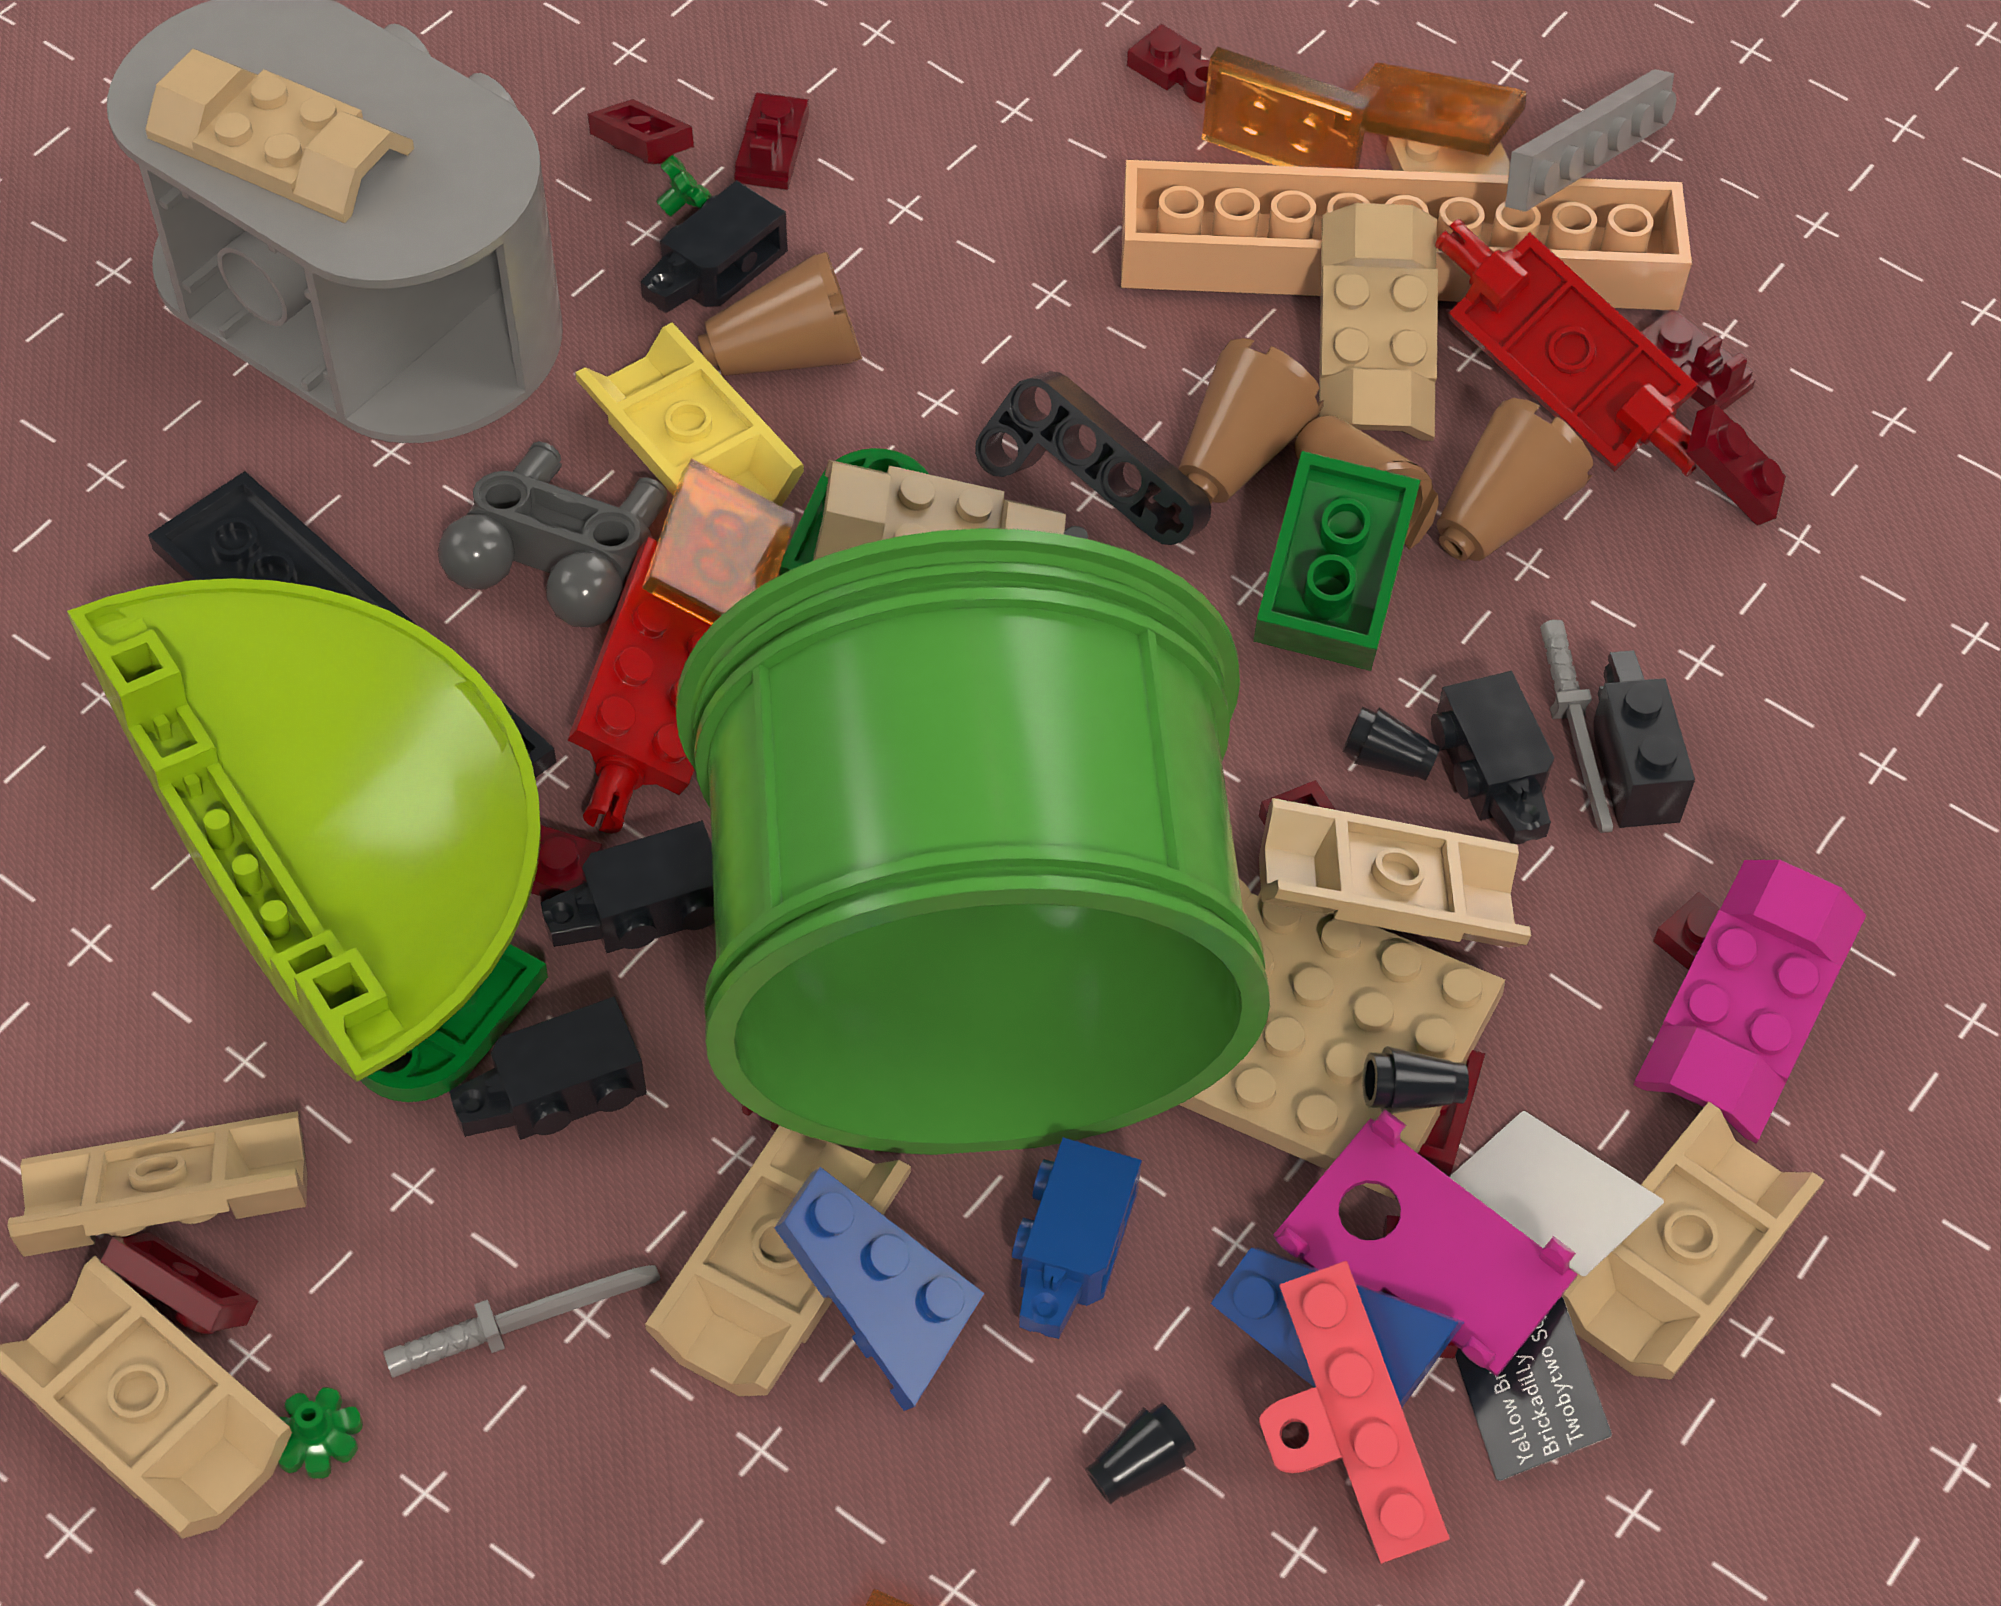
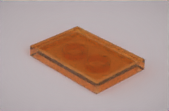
[1202,46,1370,169]
[1336,62,1527,156]
[642,458,796,625]

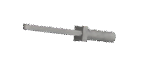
[1540,620,1613,833]
[383,1265,660,1378]

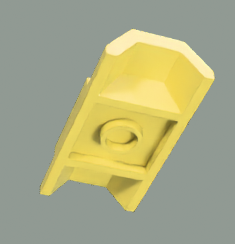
[575,322,804,534]

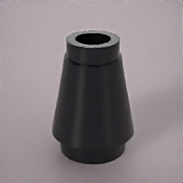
[1342,706,1440,781]
[1363,1046,1469,1114]
[1085,1403,1196,1505]

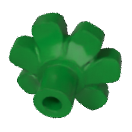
[656,155,712,217]
[278,1387,363,1479]

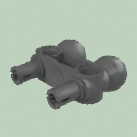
[437,442,668,627]

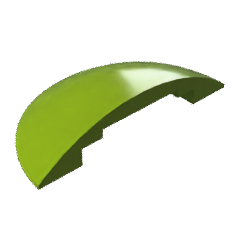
[67,578,541,1082]

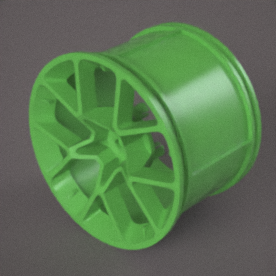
[676,528,1270,1155]

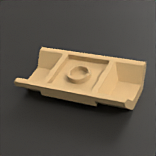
[145,49,414,223]
[1319,203,1438,441]
[813,460,1066,561]
[1259,798,1531,948]
[1562,1102,1825,1380]
[7,1111,308,1257]
[645,1125,911,1396]
[0,1256,292,1539]

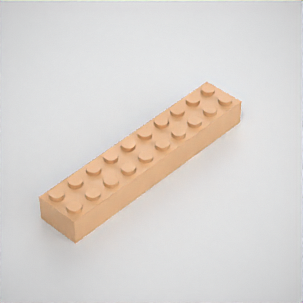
[1121,160,1692,311]

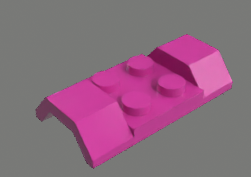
[1633,860,1866,1144]

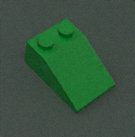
[1253,451,1421,671]

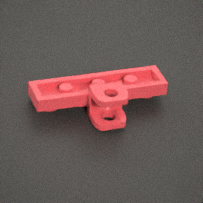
[1259,1260,1450,1564]

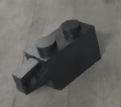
[640,180,788,313]
[1593,650,1695,828]
[1431,671,1555,844]
[540,820,715,954]
[449,996,647,1140]

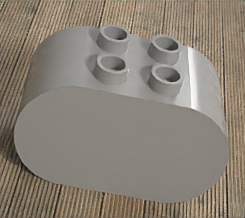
[107,0,563,443]

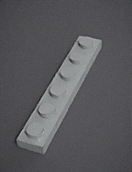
[1505,69,1676,212]

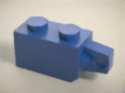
[1012,1137,1142,1339]

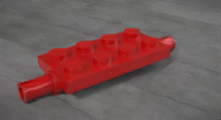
[1435,219,1698,477]
[567,520,753,833]

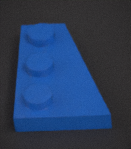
[1210,1248,1464,1408]

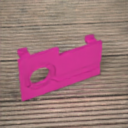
[1273,1109,1577,1377]

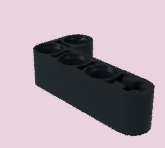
[975,371,1211,545]

